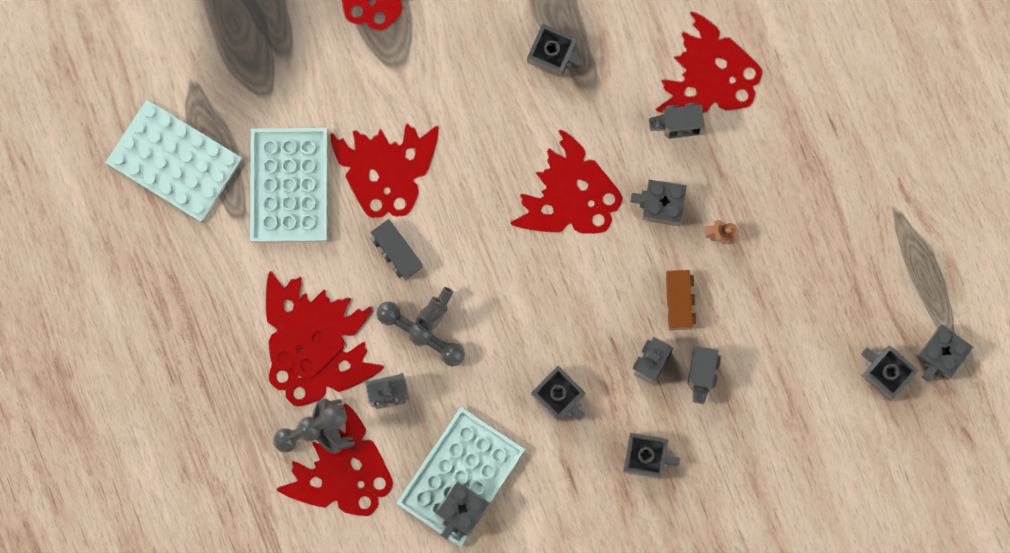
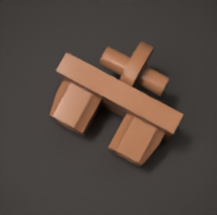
[705,220,739,245]

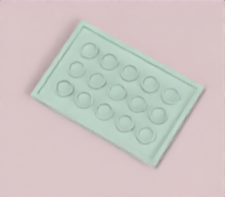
[105,99,243,223]
[250,128,327,242]
[396,407,525,547]

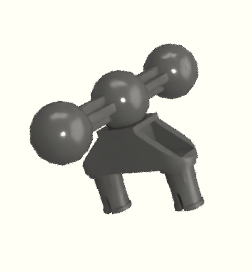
[376,287,465,367]
[273,399,354,453]

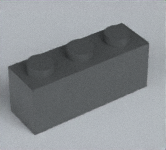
[370,219,423,280]

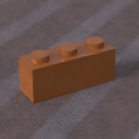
[666,270,696,330]

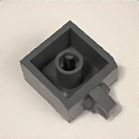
[527,24,584,78]
[649,103,705,139]
[630,180,687,227]
[917,324,973,382]
[632,337,674,386]
[861,345,919,401]
[687,346,721,404]
[531,366,586,422]
[365,373,410,409]
[623,432,680,479]
[436,481,490,540]

